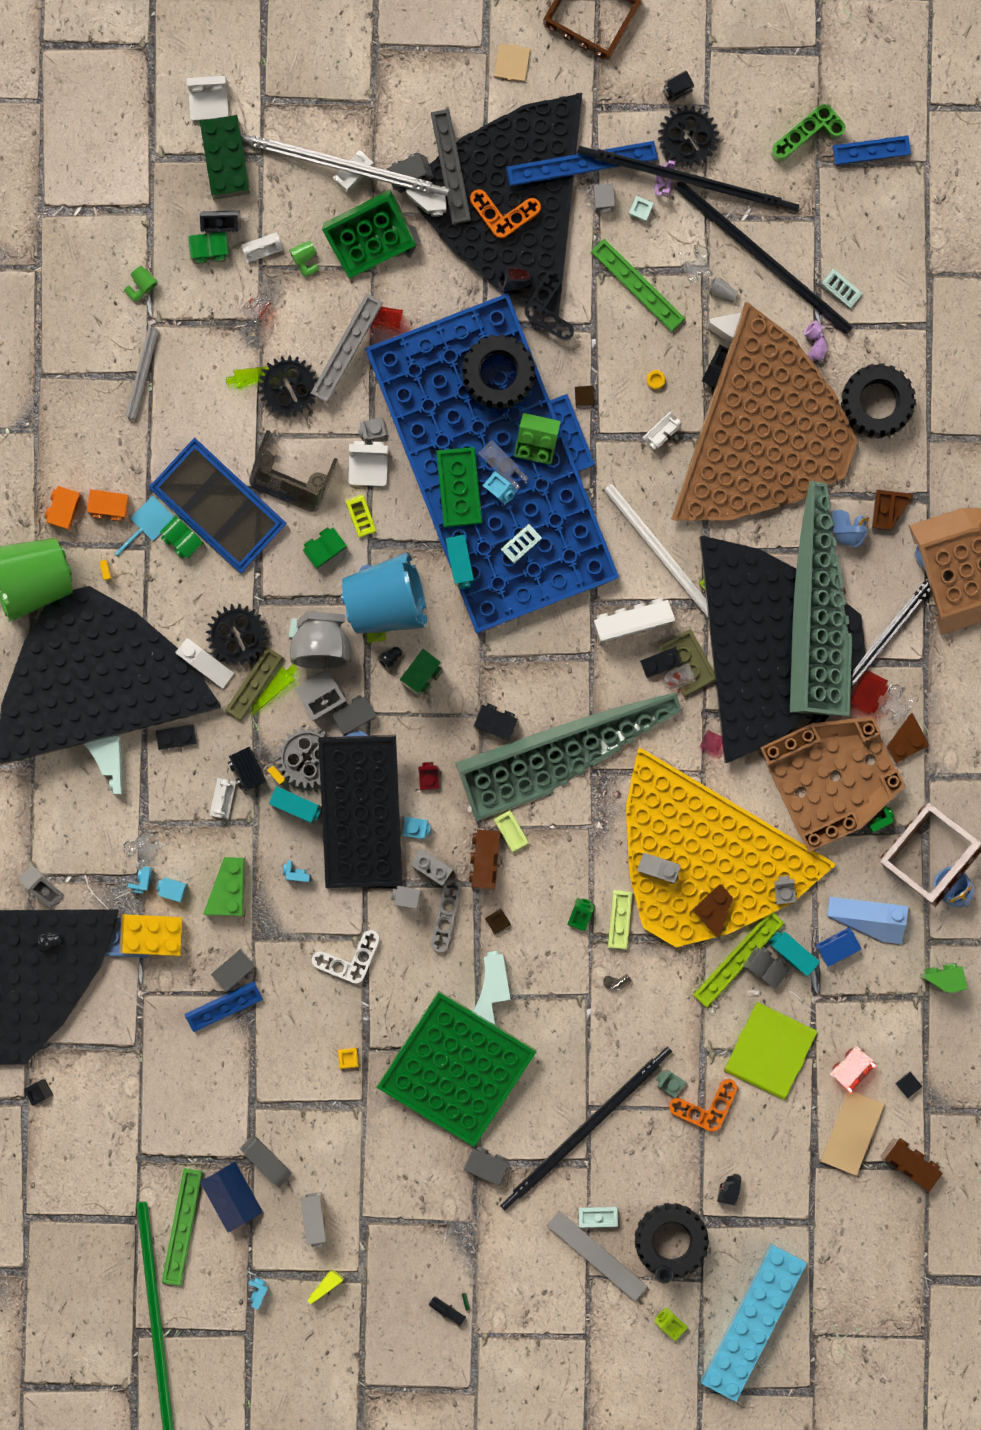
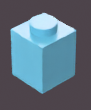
[156,877,187,902]

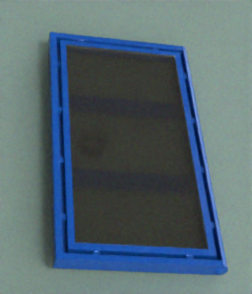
[149,437,287,574]

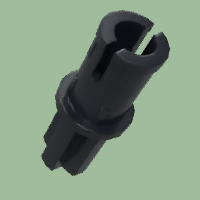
[429,1296,466,1327]

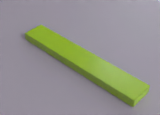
[693,912,784,1008]

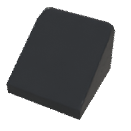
[24,1079,53,1106]

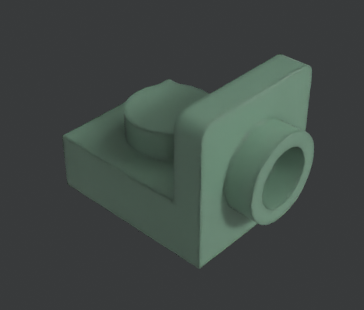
[656,1069,686,1098]

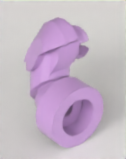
[803,320,828,361]

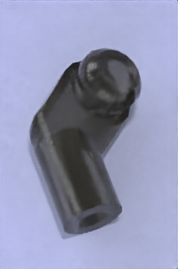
[603,974,632,991]

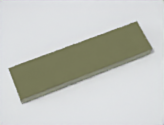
[225,647,284,721]

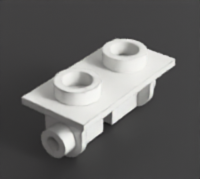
[241,232,283,263]
[643,411,682,450]
[209,778,236,819]

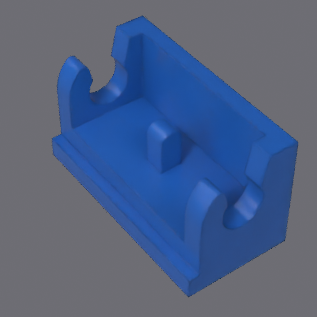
[815,927,862,967]

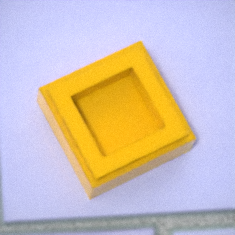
[99,560,112,581]
[267,766,286,785]
[337,1047,359,1069]

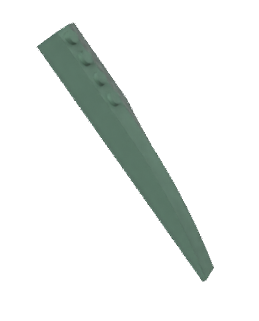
[790,481,852,716]
[455,692,681,821]

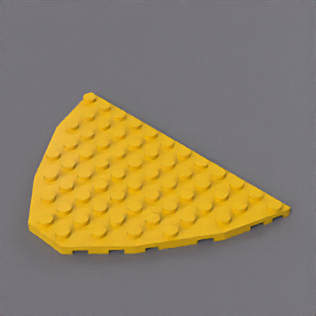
[625,747,836,947]

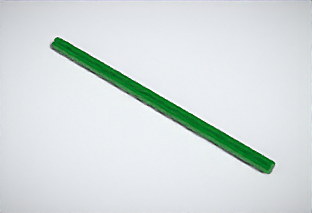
[136,1201,174,1430]

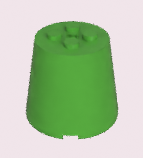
[0,538,73,622]

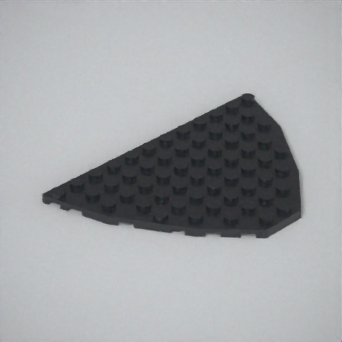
[417,93,583,317]
[699,536,866,764]
[0,586,221,766]
[0,909,119,1065]

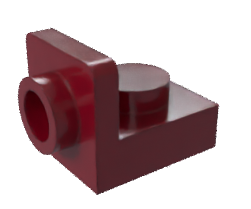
[418,762,439,790]

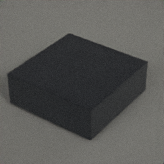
[895,1071,923,1098]

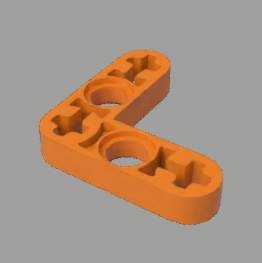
[470,190,541,239]
[669,1079,737,1132]

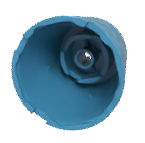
[341,552,428,634]

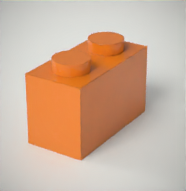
[44,486,82,531]
[87,489,130,522]

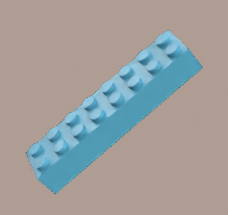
[700,1243,807,1401]

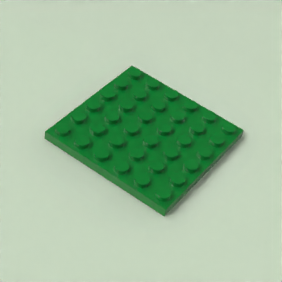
[376,990,537,1147]

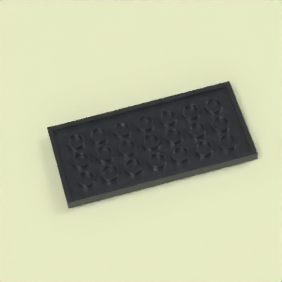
[318,734,402,888]

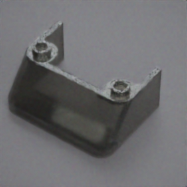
[249,430,339,512]

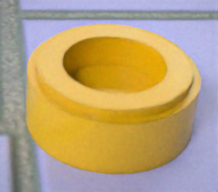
[646,370,666,390]

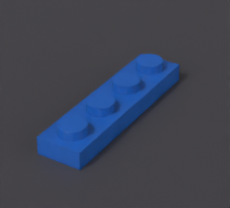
[832,135,911,166]
[185,981,263,1032]

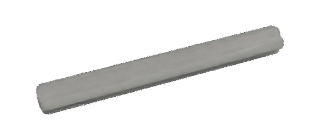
[126,327,158,420]

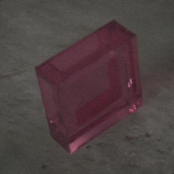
[699,730,722,755]

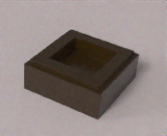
[574,385,595,406]
[485,908,511,934]

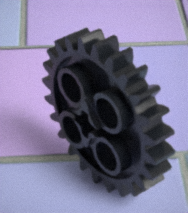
[658,105,719,168]
[257,355,318,418]
[206,604,268,666]

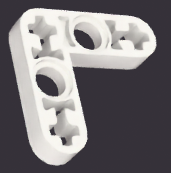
[312,930,379,983]

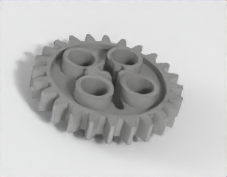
[276,726,330,788]

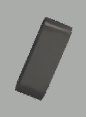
[240,1135,293,1188]

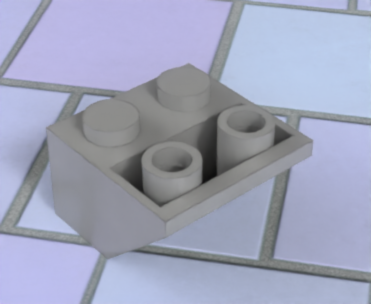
[295,669,347,721]

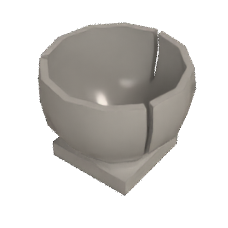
[290,611,351,669]

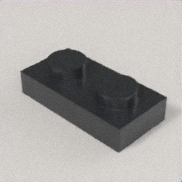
[640,647,683,678]
[156,725,197,750]

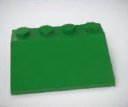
[322,189,416,279]

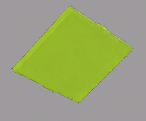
[724,1002,817,1100]

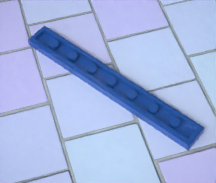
[506,141,658,187]

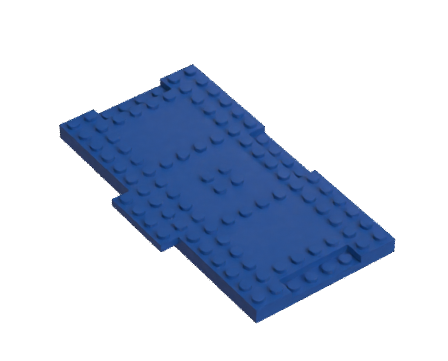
[365,293,619,634]

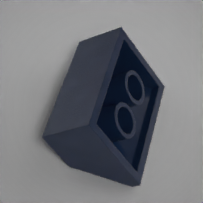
[200,1161,263,1233]

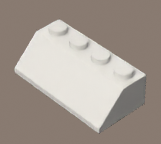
[593,598,675,643]

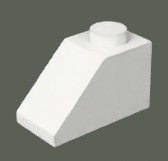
[406,187,446,217]

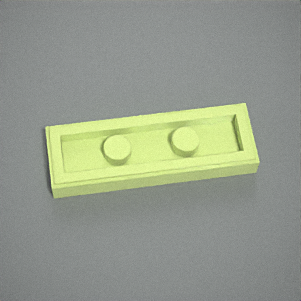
[608,890,633,950]

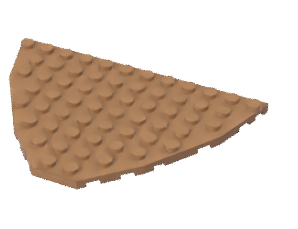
[671,302,858,521]

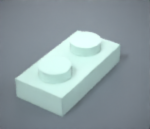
[579,1206,618,1228]

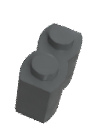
[743,947,789,989]

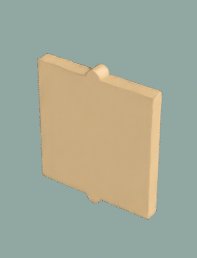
[494,44,530,82]

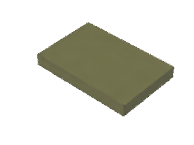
[657,628,715,697]

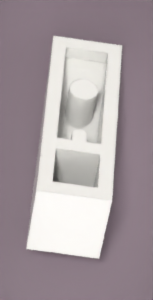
[176,638,234,689]

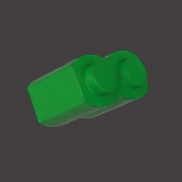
[188,232,230,264]
[160,515,204,560]
[303,527,347,569]

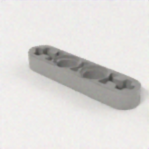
[432,879,461,952]

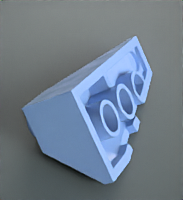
[827,897,908,944]

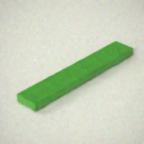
[591,239,685,333]
[161,1168,203,1286]

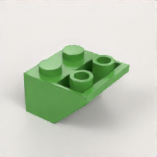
[514,413,561,465]
[920,963,968,993]

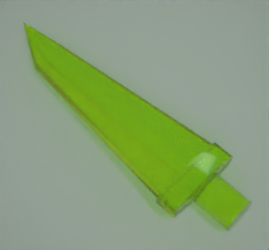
[225,366,282,389]
[251,664,298,716]

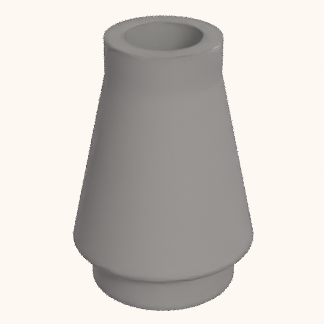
[708,277,738,302]

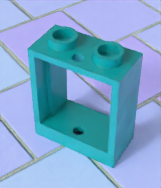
[446,535,474,589]
[269,786,322,823]
[769,931,820,977]

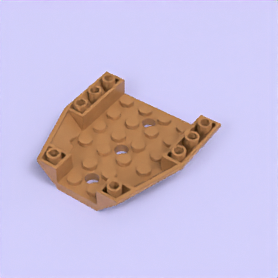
[909,508,981,635]
[760,717,906,852]

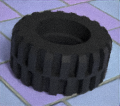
[462,334,535,410]
[841,363,916,439]
[634,1203,709,1279]

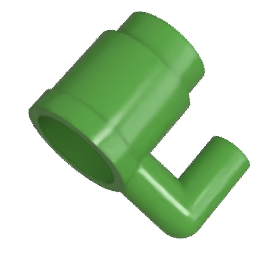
[289,241,319,277]
[124,266,158,302]

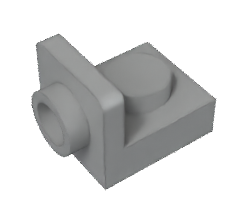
[357,417,387,441]
[774,876,796,904]

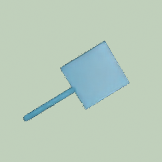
[115,496,174,556]

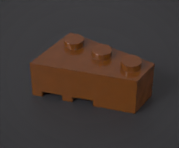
[469,829,500,889]
[880,1138,943,1192]

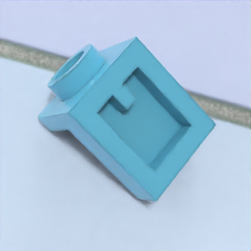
[483,471,517,505]
[402,817,431,839]
[283,860,310,882]
[128,866,152,894]
[249,1277,269,1310]

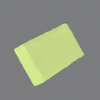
[494,810,529,853]

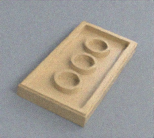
[820,1089,884,1176]

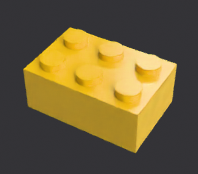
[120,914,182,956]

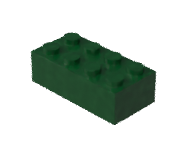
[200,115,251,200]
[399,649,443,697]

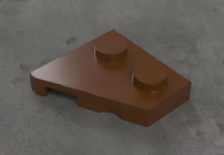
[871,489,913,530]
[886,713,930,763]
[692,884,733,937]

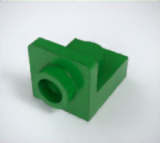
[868,805,895,833]
[567,898,595,931]

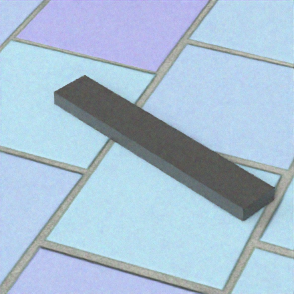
[431,109,471,225]

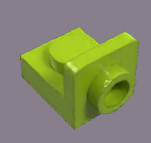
[654,1307,688,1341]

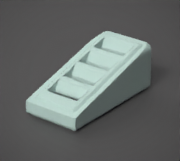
[820,269,862,309]
[501,524,542,564]

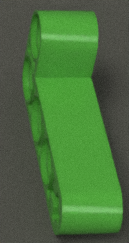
[771,104,846,162]

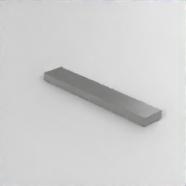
[310,293,384,403]
[547,1210,648,1301]

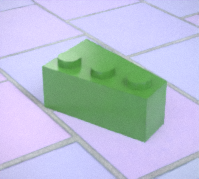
[203,857,245,916]

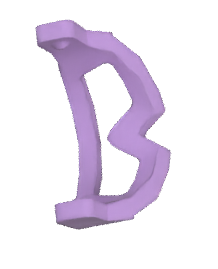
[654,160,675,197]

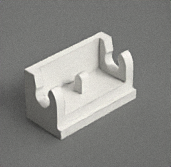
[332,151,374,193]

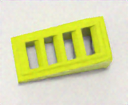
[345,494,376,538]
[308,1269,344,1304]

